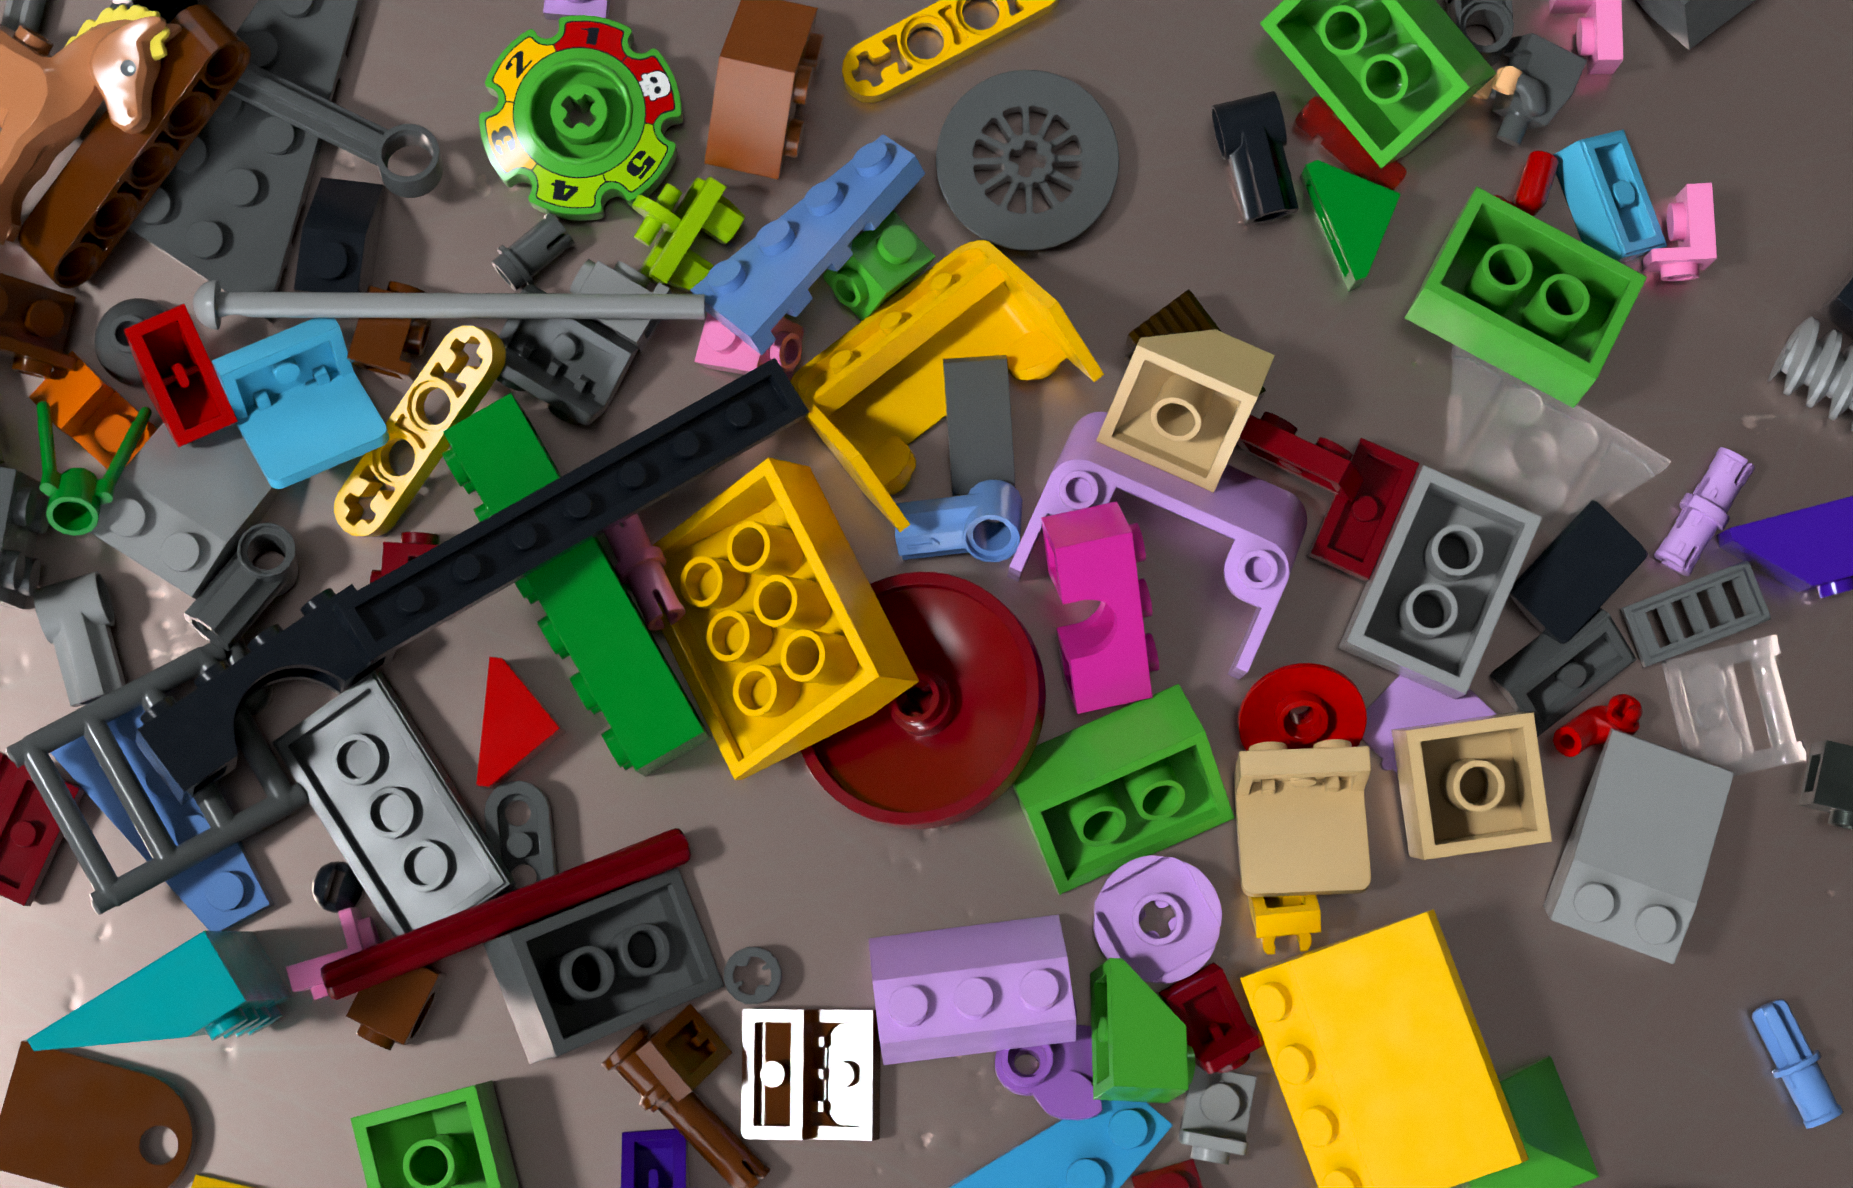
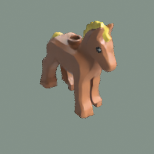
[0,4,182,245]

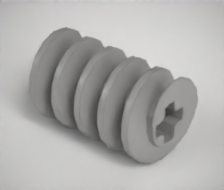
[1767,316,1853,431]

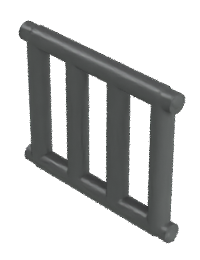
[6,642,309,915]

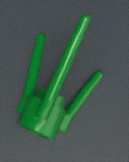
[37,401,152,536]

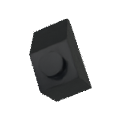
[294,177,385,293]

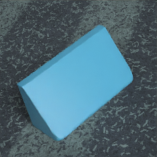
[1553,129,1667,263]

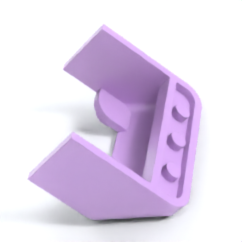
[1007,412,1307,680]

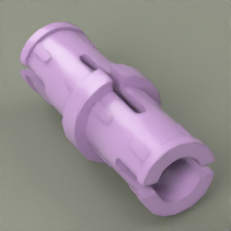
[1654,447,1755,576]

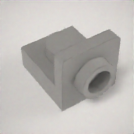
[1178,1065,1257,1165]

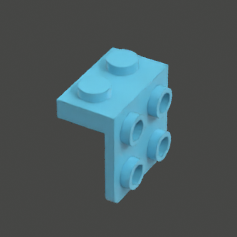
[212,318,389,489]

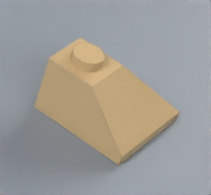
[1096,329,1275,493]

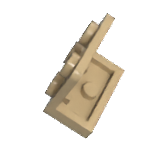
[1233,739,1371,897]

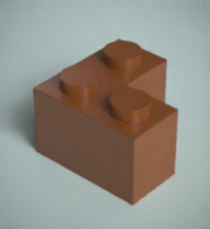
[704,0,825,180]

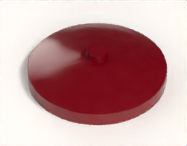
[801,572,1046,829]

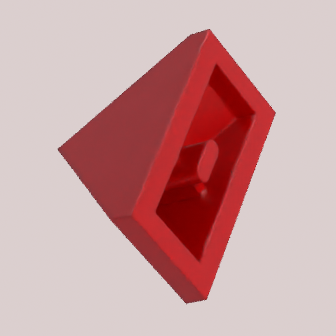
[123,304,238,447]
[476,657,566,789]

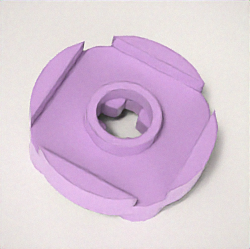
[1093,855,1222,984]

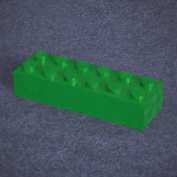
[441,393,712,777]

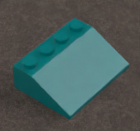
[27,931,292,1051]

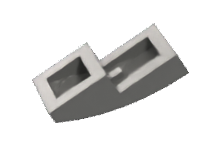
[943,355,1016,496]

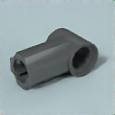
[184,523,298,651]

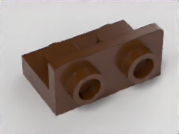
[0,273,77,379]

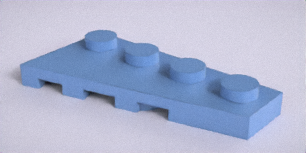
[690,134,925,355]
[51,705,274,931]

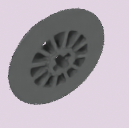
[936,70,1119,250]

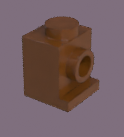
[347,281,431,384]

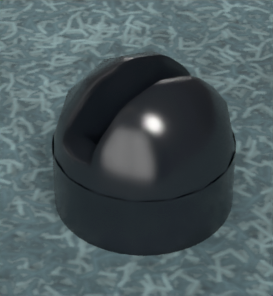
[312,861,365,913]

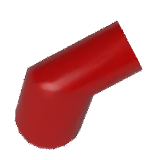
[1494,151,1559,216]
[1553,694,1643,757]

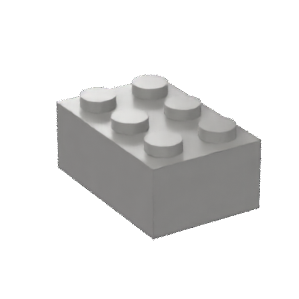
[1338,465,1542,699]

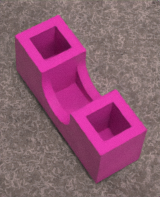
[1041,501,1159,714]

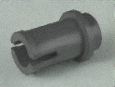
[491,213,575,291]

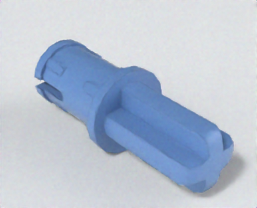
[1752,999,1843,1129]

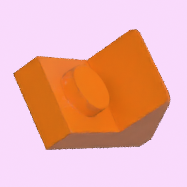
[29,351,158,469]

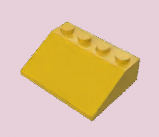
[653,457,919,780]
[1240,909,1529,1188]

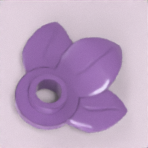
[995,996,1102,1121]

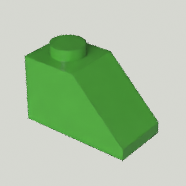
[1090,958,1195,1103]

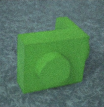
[823,210,936,321]

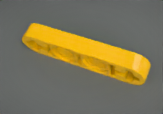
[842,0,1060,103]
[334,325,506,537]

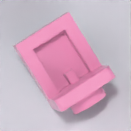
[694,312,804,380]
[286,907,381,1000]

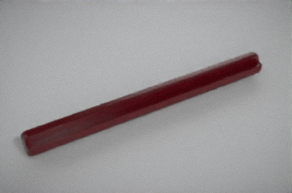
[321,828,691,1000]

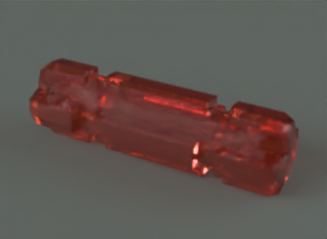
[1295,96,1407,191]

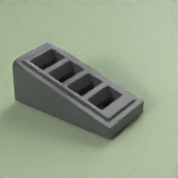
[1620,560,1771,668]

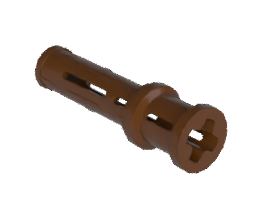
[601,1024,771,1188]

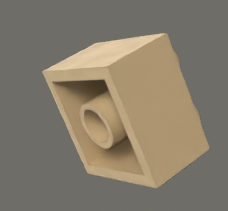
[1391,712,1552,860]

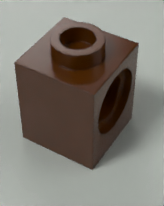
[346,965,447,1050]

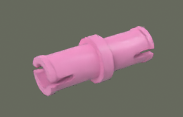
[604,514,686,631]

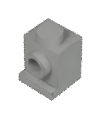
[570,259,672,353]

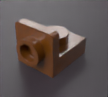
[635,1003,732,1103]

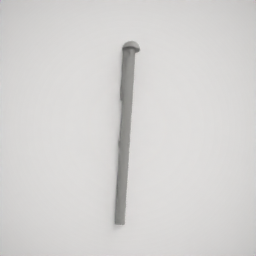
[193,280,705,330]

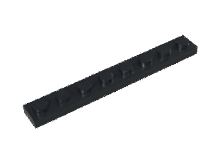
[332,358,809,666]

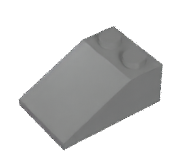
[90,422,281,599]
[1543,728,1734,964]

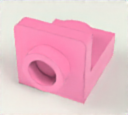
[1549,0,1623,75]
[1643,183,1717,281]

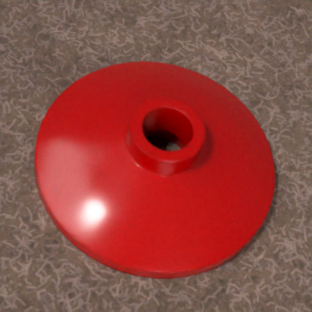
[1238,663,1367,751]

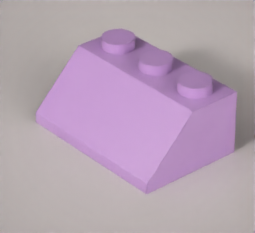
[868,914,1076,1065]

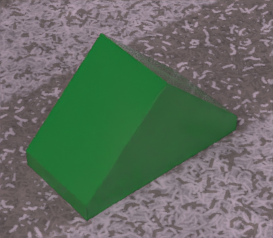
[1299,160,1401,292]

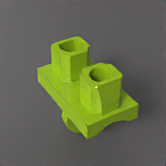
[631,177,745,293]

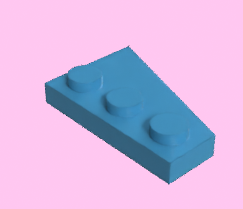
[949,1100,1173,1188]

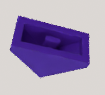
[621,1129,690,1188]

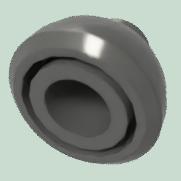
[94,298,169,386]

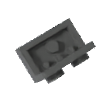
[480,283,639,426]

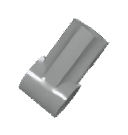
[33,571,126,707]

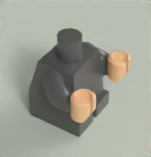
[1473,33,1587,147]

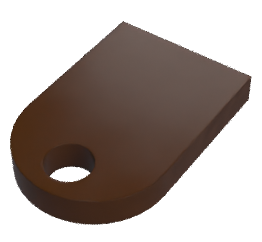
[0,1040,197,1188]

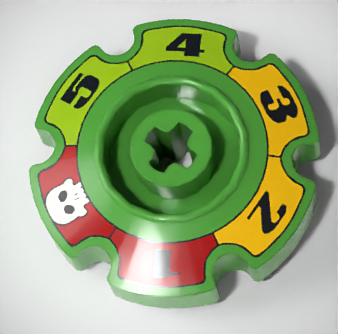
[479,15,683,221]

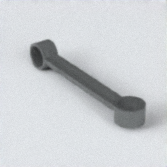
[110,2,443,198]

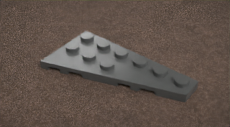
[128,0,363,322]

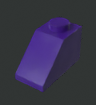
[1716,496,1853,599]

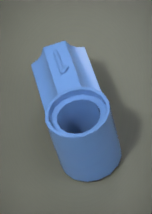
[895,479,1022,562]

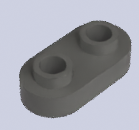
[484,781,557,896]

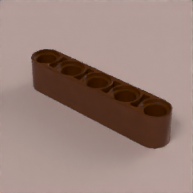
[18,4,251,289]

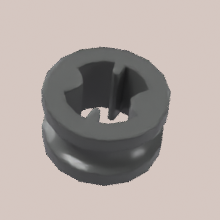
[724,947,782,1004]

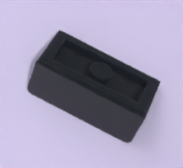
[1509,499,1648,644]

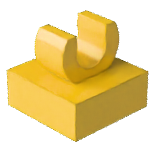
[1248,895,1321,955]

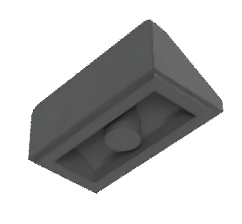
[1490,608,1637,737]

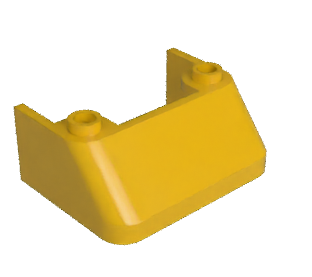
[790,240,1104,532]

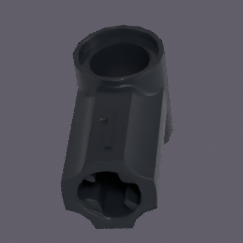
[1211,91,1299,224]

